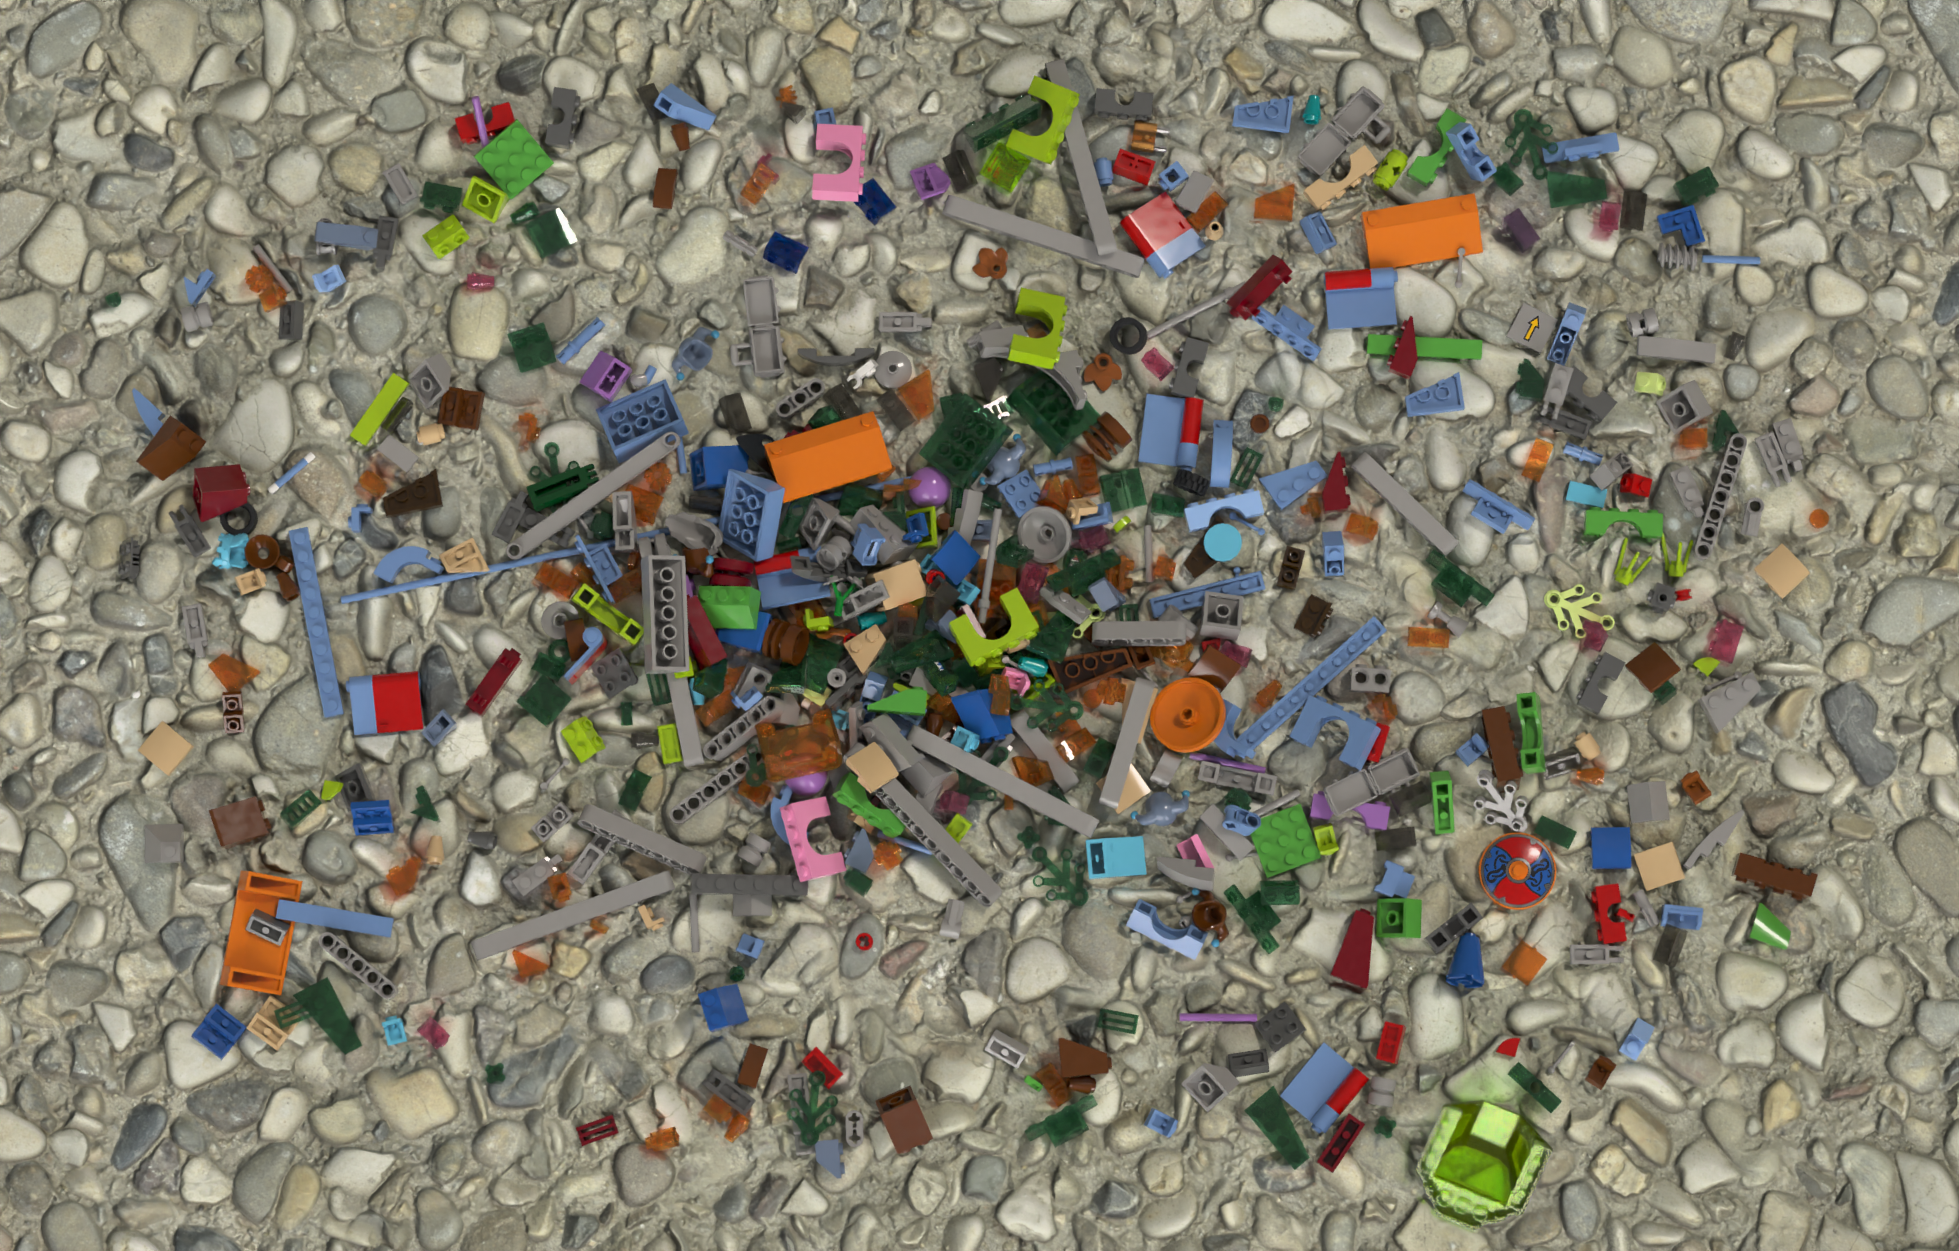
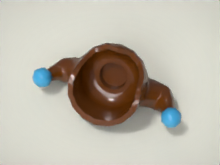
[672,547,714,578]
[1192,888,1229,947]

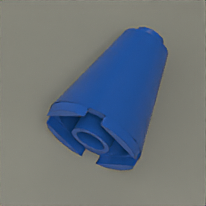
[1446,933,1485,988]

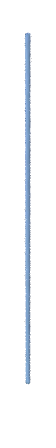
[341,466,960,604]

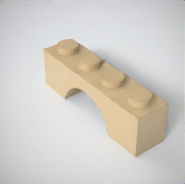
[1303,145,1378,211]

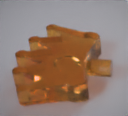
[776,85,797,111]

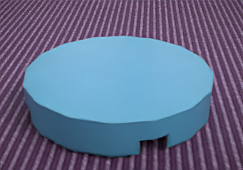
[1204,523,1242,562]

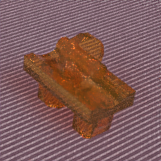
[1102,555,1134,591]
[645,1127,680,1152]

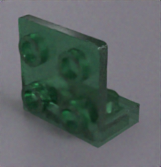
[507,322,557,373]
[516,675,572,728]

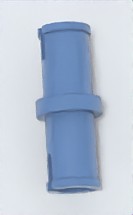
[1563,442,1603,466]
[1033,457,1073,477]

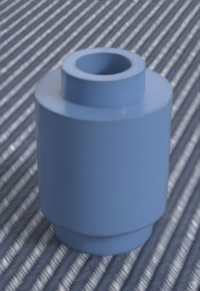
[1093,158,1114,187]

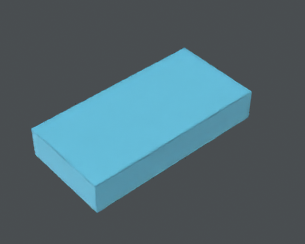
[1565,481,1607,509]

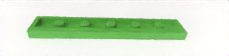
[1367,334,1482,360]

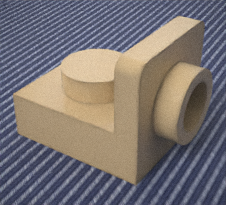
[1066,498,1098,525]
[638,905,666,931]

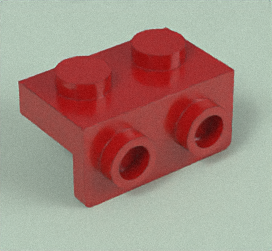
[1365,722,1390,763]

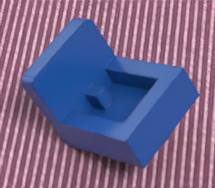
[902,513,929,543]

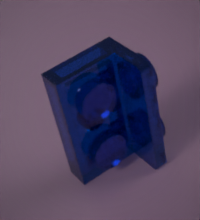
[854,178,896,225]
[763,232,809,274]

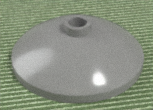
[1017,506,1072,563]

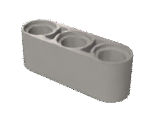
[776,378,825,420]

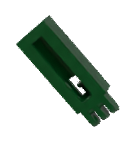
[526,464,599,512]

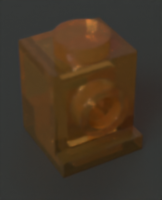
[1154,556,1176,582]
[1055,709,1081,740]
[547,872,573,903]

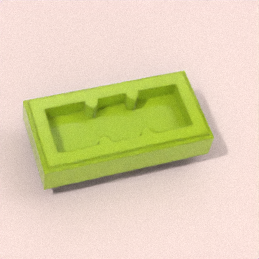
[657,723,683,764]
[945,812,973,843]

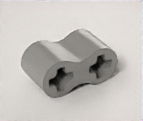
[1150,748,1183,789]

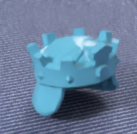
[212,533,249,569]

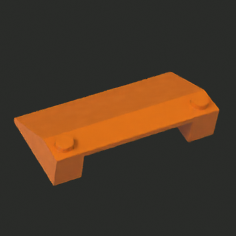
[1360,193,1483,269]
[764,411,892,503]
[219,870,303,995]

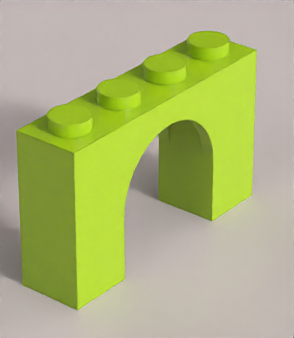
[1006,75,1080,165]
[1008,287,1068,369]
[571,583,644,645]
[949,588,1039,667]

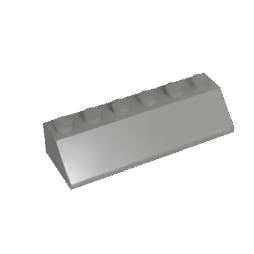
[641,555,689,674]

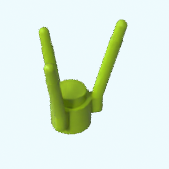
[1661,533,1693,577]
[1613,538,1652,586]

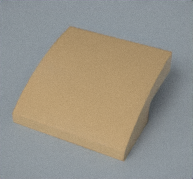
[1754,544,1810,599]
[138,721,194,776]
[845,742,899,793]
[1096,762,1151,814]
[1634,842,1685,891]
[246,995,302,1051]

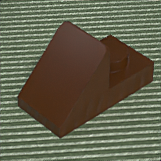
[1126,646,1156,670]

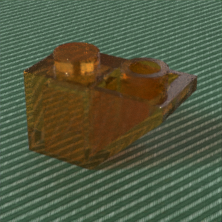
[607,567,642,604]
[386,856,423,897]

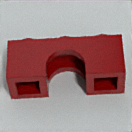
[455,102,515,145]
[1591,883,1627,944]

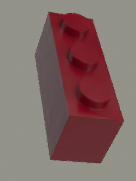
[1316,1113,1365,1173]

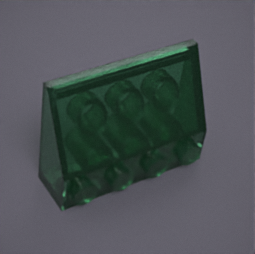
[963,94,1041,153]
[1006,370,1100,456]
[919,393,1014,489]

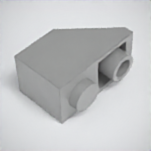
[1590,451,1633,491]

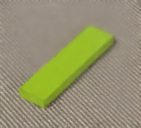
[350,373,409,446]

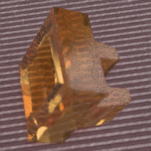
[1300,497,1322,518]

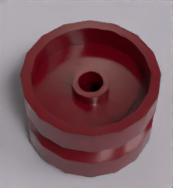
[709,558,754,587]

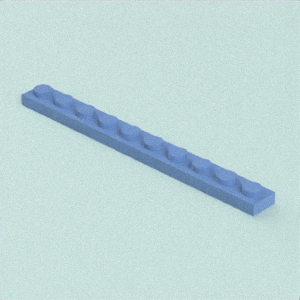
[289,527,344,718]
[1236,616,1387,750]

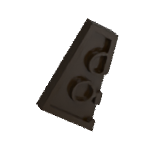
[383,469,443,518]
[1183,515,1225,579]

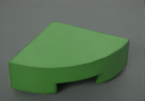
[1024,1075,1043,1092]

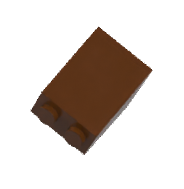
[209,796,272,849]
[1058,1038,1112,1078]
[875,1085,933,1154]

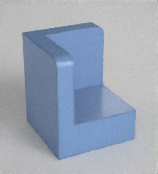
[735,934,765,960]

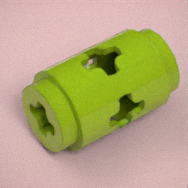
[1372,149,1408,191]

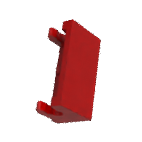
[1113,149,1156,186]
[1376,1021,1406,1065]
[802,1047,844,1089]

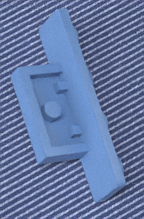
[1542,132,1619,163]
[1252,305,1322,361]
[1463,480,1535,534]
[574,534,624,605]

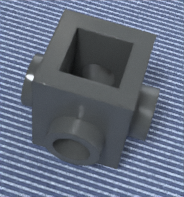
[1647,582,1676,614]

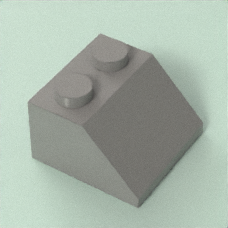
[1656,380,1713,435]
[1199,591,1243,641]

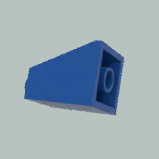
[689,445,749,491]
[715,611,773,655]
[951,688,1013,744]
[698,984,749,1032]

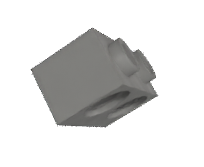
[731,661,772,708]
[1349,664,1391,694]

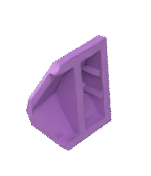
[910,163,951,200]

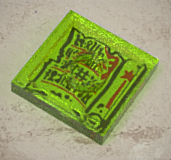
[979,141,1031,194]

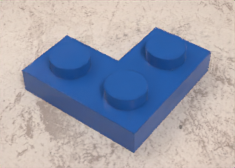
[1656,205,1705,247]

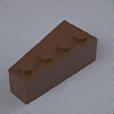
[1046,647,1133,695]
[1481,706,1523,793]
[1731,853,1818,901]

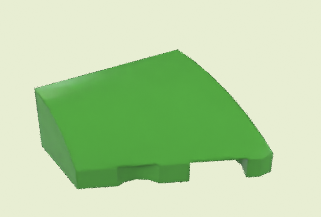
[1749,903,1791,950]

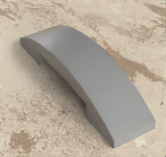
[1198,761,1277,795]

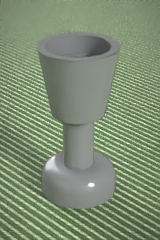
[1427,601,1469,638]
[827,668,848,691]

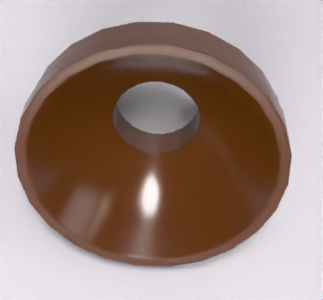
[245,534,280,569]

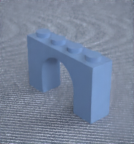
[1289,695,1381,771]

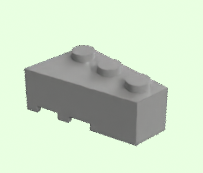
[849,505,919,565]
[1698,672,1761,734]
[860,712,925,772]

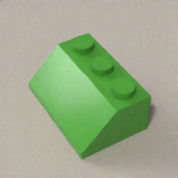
[698,586,761,629]

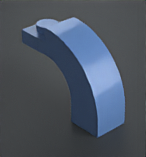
[1210,420,1233,488]
[373,546,444,584]
[1214,699,1256,759]
[771,785,809,846]

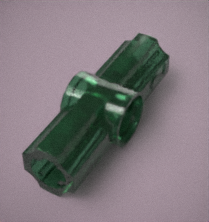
[778,494,814,539]
[1507,1062,1562,1113]

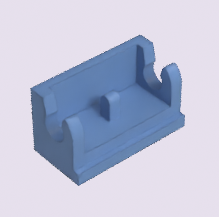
[1072,502,1114,531]
[1660,904,1703,930]

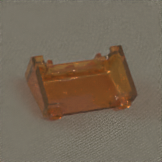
[755,708,842,782]

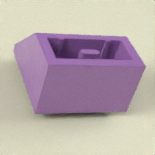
[580,350,632,403]

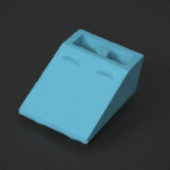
[1085,836,1147,880]

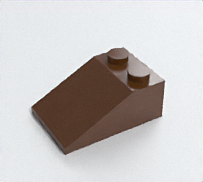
[136,415,206,481]

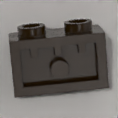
[1294,594,1334,639]

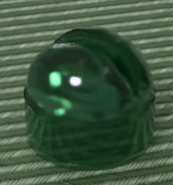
[105,292,121,307]
[1268,397,1284,412]
[729,965,745,981]

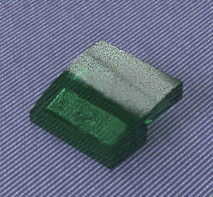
[524,207,578,259]
[1099,467,1147,513]

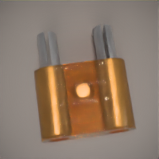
[1131,121,1170,153]

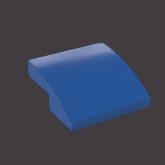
[930,530,981,586]
[350,800,394,836]
[1590,827,1631,869]
[192,1004,247,1060]

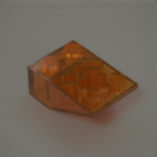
[974,559,1017,619]

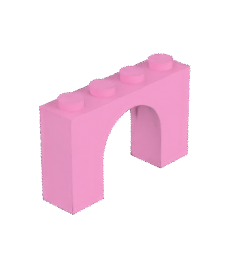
[812,124,866,202]
[780,796,846,882]

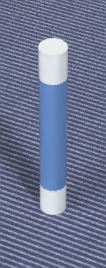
[267,452,315,494]

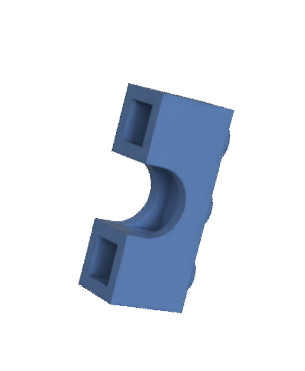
[1446,122,1497,182]

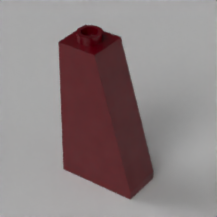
[687,594,728,671]
[1330,908,1374,990]

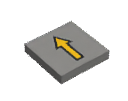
[1506,303,1558,354]

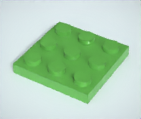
[474,119,554,200]
[1250,804,1321,878]

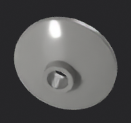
[875,351,912,389]
[541,601,579,639]

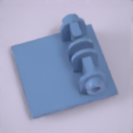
[997,469,1048,519]

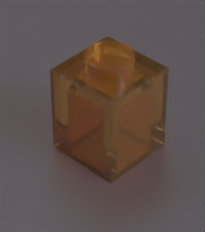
[1678,428,1708,450]

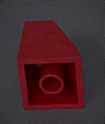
[192,464,250,522]

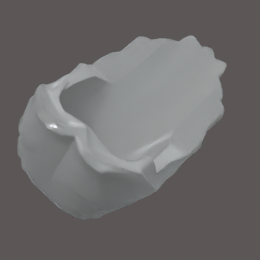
[665,512,723,556]

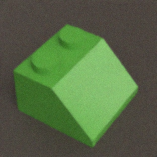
[1376,898,1422,939]

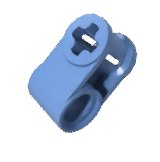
[1222,805,1261,836]

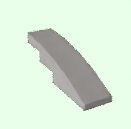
[1636,336,1716,364]
[947,489,983,545]
[824,580,890,628]
[567,809,631,885]
[1682,810,1744,870]
[787,1073,816,1156]

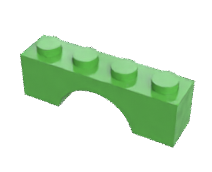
[1406,108,1466,187]
[1583,507,1663,539]
[1516,692,1546,774]
[832,772,905,838]

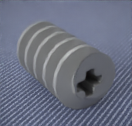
[1657,243,1698,271]

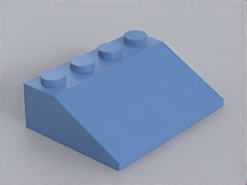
[596,379,689,464]
[719,469,785,562]

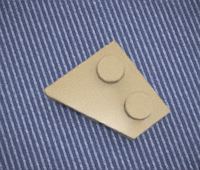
[439,537,490,573]
[844,624,887,676]

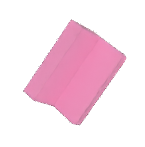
[1177,834,1214,868]

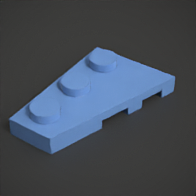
[1232,95,1294,133]
[1405,372,1465,417]
[1259,461,1328,510]

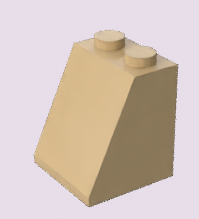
[864,559,928,612]

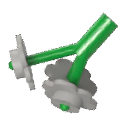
[822,575,864,616]

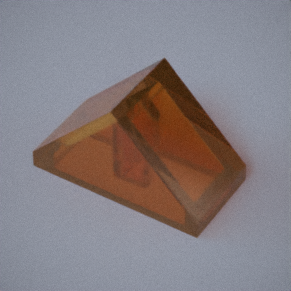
[1036,475,1068,514]
[512,950,550,979]

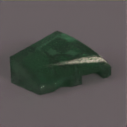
[837,483,883,517]

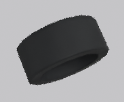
[1109,317,1148,355]
[220,502,258,536]

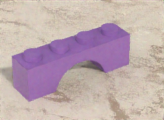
[1309,791,1390,831]

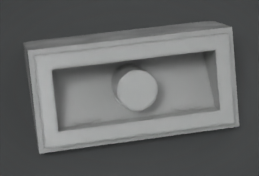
[1176,171,1214,213]
[984,1030,1029,1069]

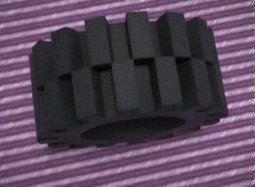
[1173,469,1210,497]

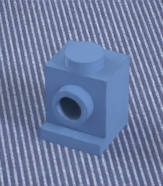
[1158,161,1189,192]

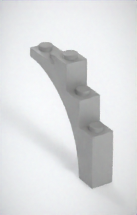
[976,325,1087,410]

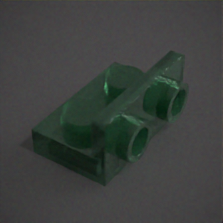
[420,181,463,213]
[996,534,1034,568]
[1260,880,1300,905]

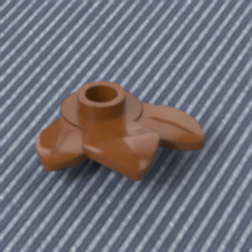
[972,247,1008,279]
[1084,353,1122,392]
[815,628,851,639]

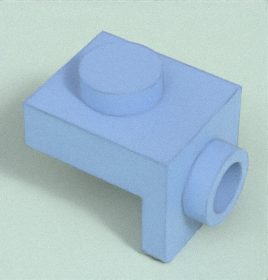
[312,265,346,292]

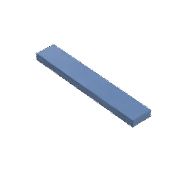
[1149,571,1265,618]
[276,899,394,938]

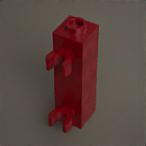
[1226,254,1292,321]
[466,648,523,717]

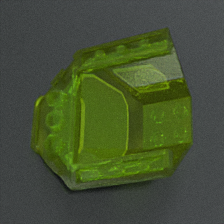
[1415,1100,1553,1230]

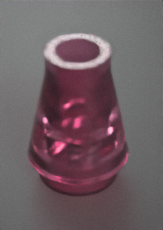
[467,272,494,291]

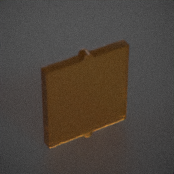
[1502,940,1547,986]

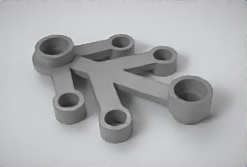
[1474,770,1528,833]

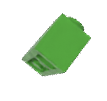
[867,686,927,716]
[1429,771,1455,834]

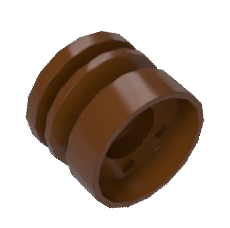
[1082,411,1132,463]
[762,618,809,666]

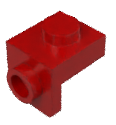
[1619,473,1652,498]

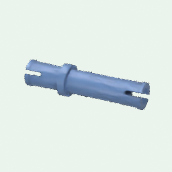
[556,317,605,365]

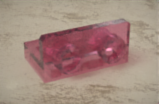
[1017,562,1049,605]
[1708,619,1744,664]

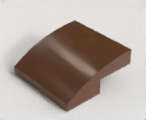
[438,387,485,431]
[1625,642,1681,693]
[1186,644,1241,693]

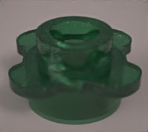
[1017,826,1040,849]
[485,1063,506,1084]
[1374,1116,1397,1138]

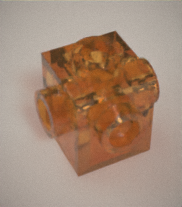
[245,265,274,294]
[644,462,673,491]
[1096,677,1127,705]
[874,841,903,872]

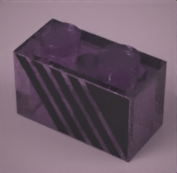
[1501,208,1540,254]

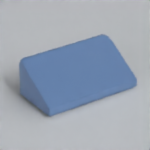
[1300,211,1337,254]

